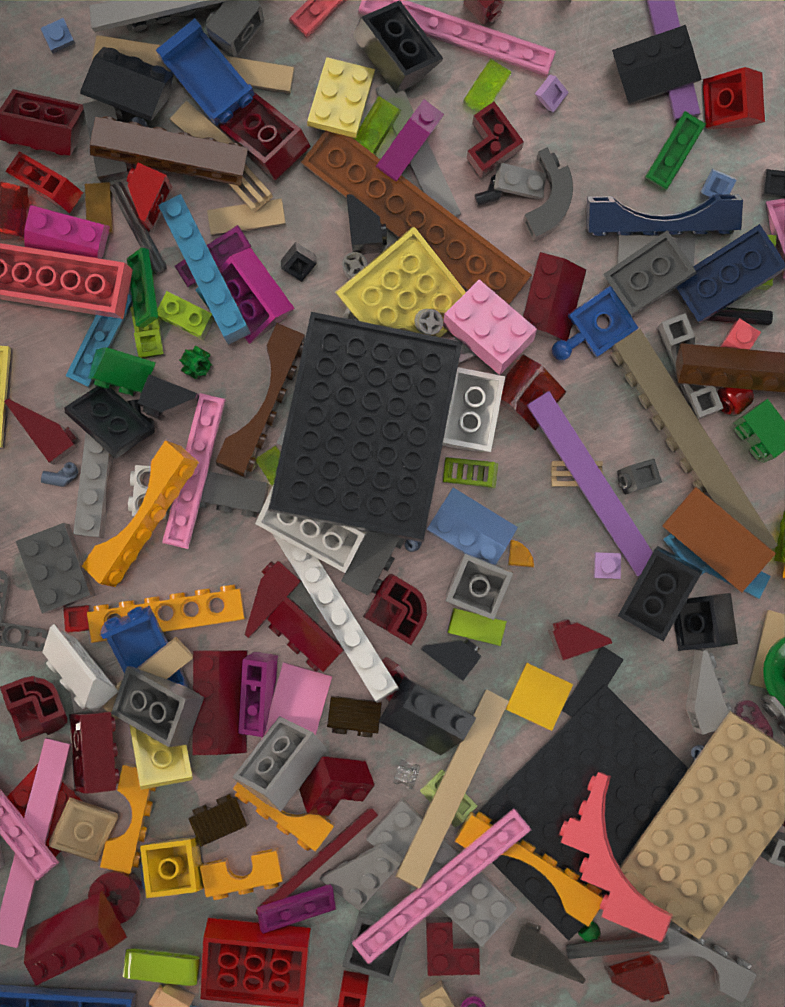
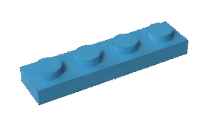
[66,294,133,388]

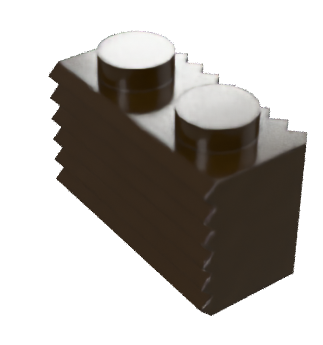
[327,695,382,738]
[188,793,250,847]

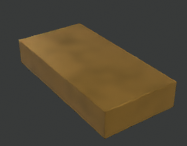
[85,182,114,234]

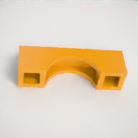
[100,763,157,874]
[233,782,335,852]

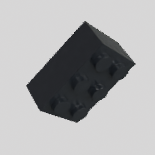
[618,546,703,642]

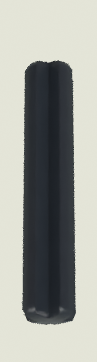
[707,307,773,325]

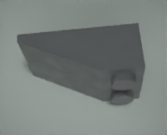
[111,666,204,747]

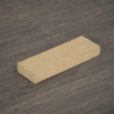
[170,100,234,144]
[207,198,286,237]
[748,610,785,689]

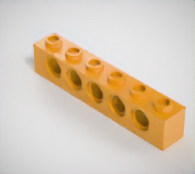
[87,585,246,643]

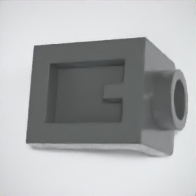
[617,459,662,494]

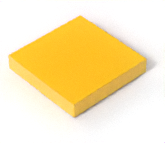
[506,663,573,731]

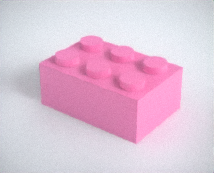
[443,280,537,375]

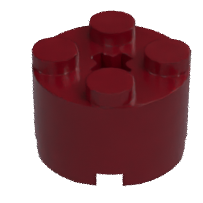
[88,869,144,924]

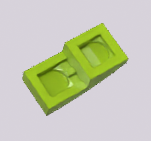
[130,306,164,358]
[447,608,507,646]

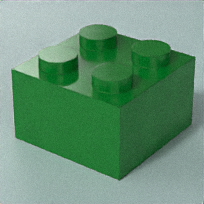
[733,399,785,463]

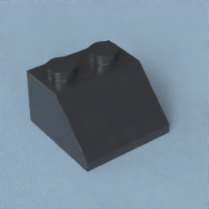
[346,194,387,255]
[138,374,199,420]
[674,593,738,651]
[421,639,482,681]

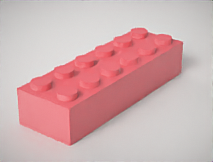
[0,243,133,319]

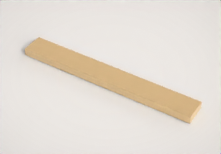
[92,35,294,94]
[395,689,509,889]

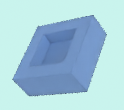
[41,18,75,53]
[701,169,736,197]

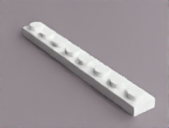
[272,533,399,702]

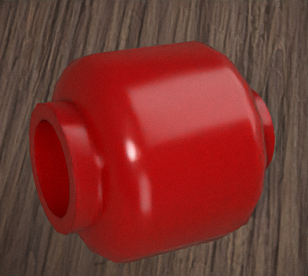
[717,387,754,415]

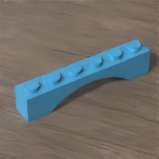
[158,194,251,345]

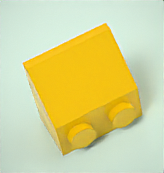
[140,836,204,898]

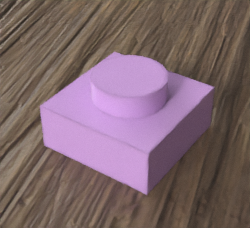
[535,75,569,112]
[594,552,621,579]

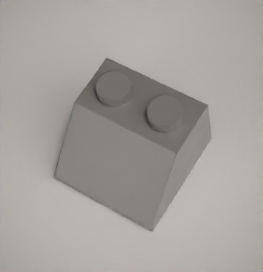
[446,553,513,620]

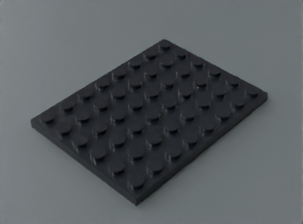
[268,312,462,542]
[459,684,689,941]

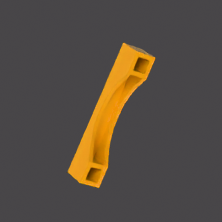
[82,440,199,587]
[454,811,603,927]

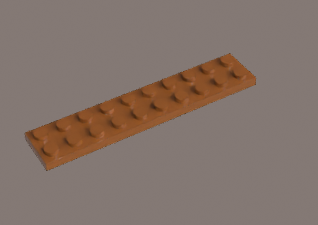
[301,131,532,305]

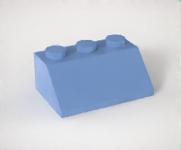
[426,487,518,565]

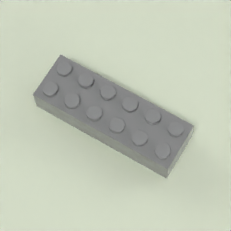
[366,798,517,947]

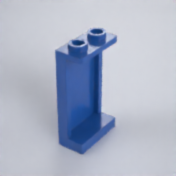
[156,18,255,126]
[100,606,189,688]

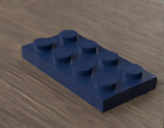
[676,224,785,324]

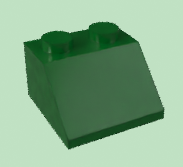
[88,347,156,396]

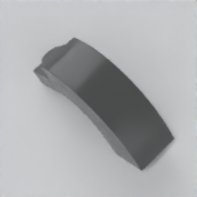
[523,147,573,242]

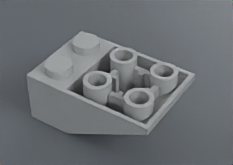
[686,649,733,735]

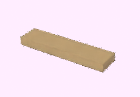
[102,637,193,720]

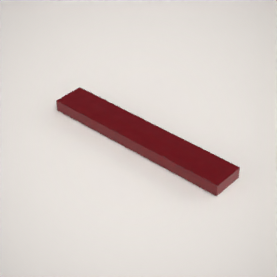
[255,806,379,915]

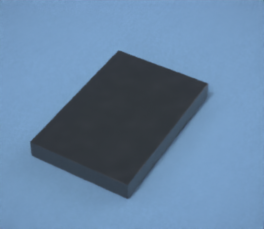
[64,386,155,459]

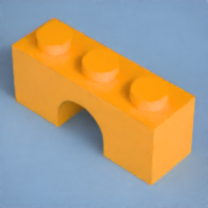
[200,847,284,900]

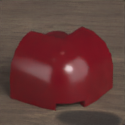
[363,574,428,645]
[0,676,68,742]

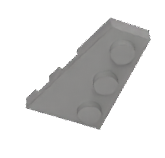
[319,843,403,911]

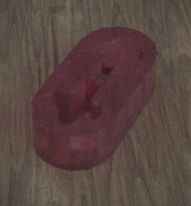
[734,700,773,738]

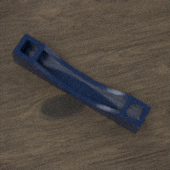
[586,194,743,236]

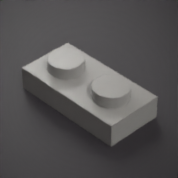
[494,163,546,200]

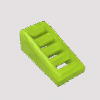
[442,457,498,488]

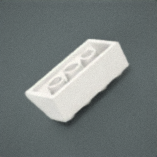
[255,484,368,573]

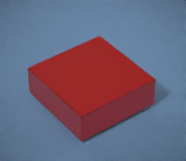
[63,605,91,633]

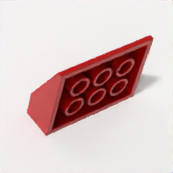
[200,918,311,1007]

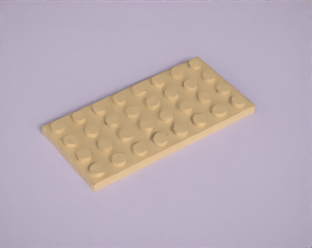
[620,711,785,939]

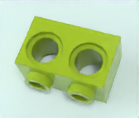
[157,291,215,341]

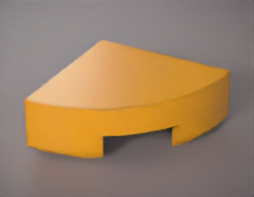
[508,540,534,568]

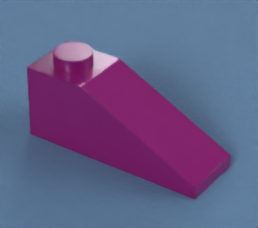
[376,99,444,182]
[239,652,278,737]

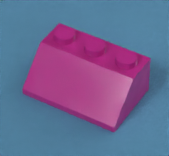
[24,205,110,259]
[219,247,295,344]

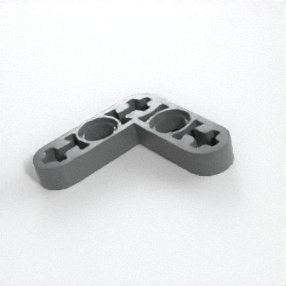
[0,570,49,651]

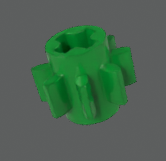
[179,346,212,379]

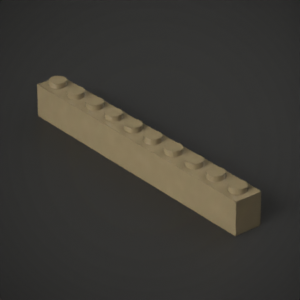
[611,329,778,549]

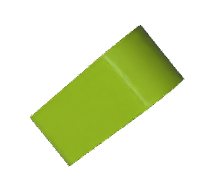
[123,948,200,986]

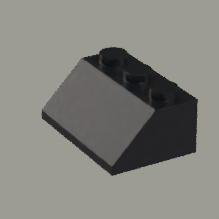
[353,0,443,93]
[612,25,702,105]
[80,46,174,121]
[378,676,476,755]

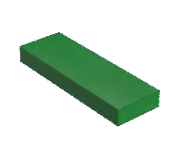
[644,111,706,191]
[127,247,159,328]

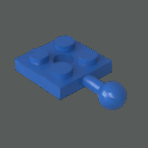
[552,286,639,361]

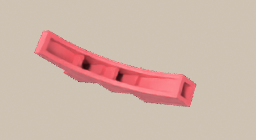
[560,772,673,942]

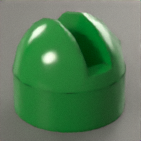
[578,920,601,942]

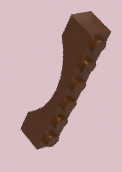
[215,323,305,477]

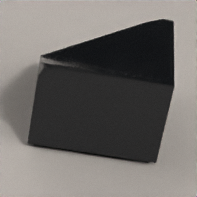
[281,242,317,282]

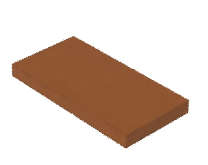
[662,487,776,593]

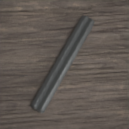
[110,182,166,274]
[566,936,669,959]

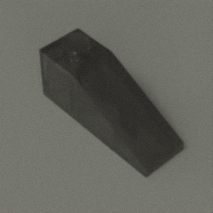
[509,921,585,984]

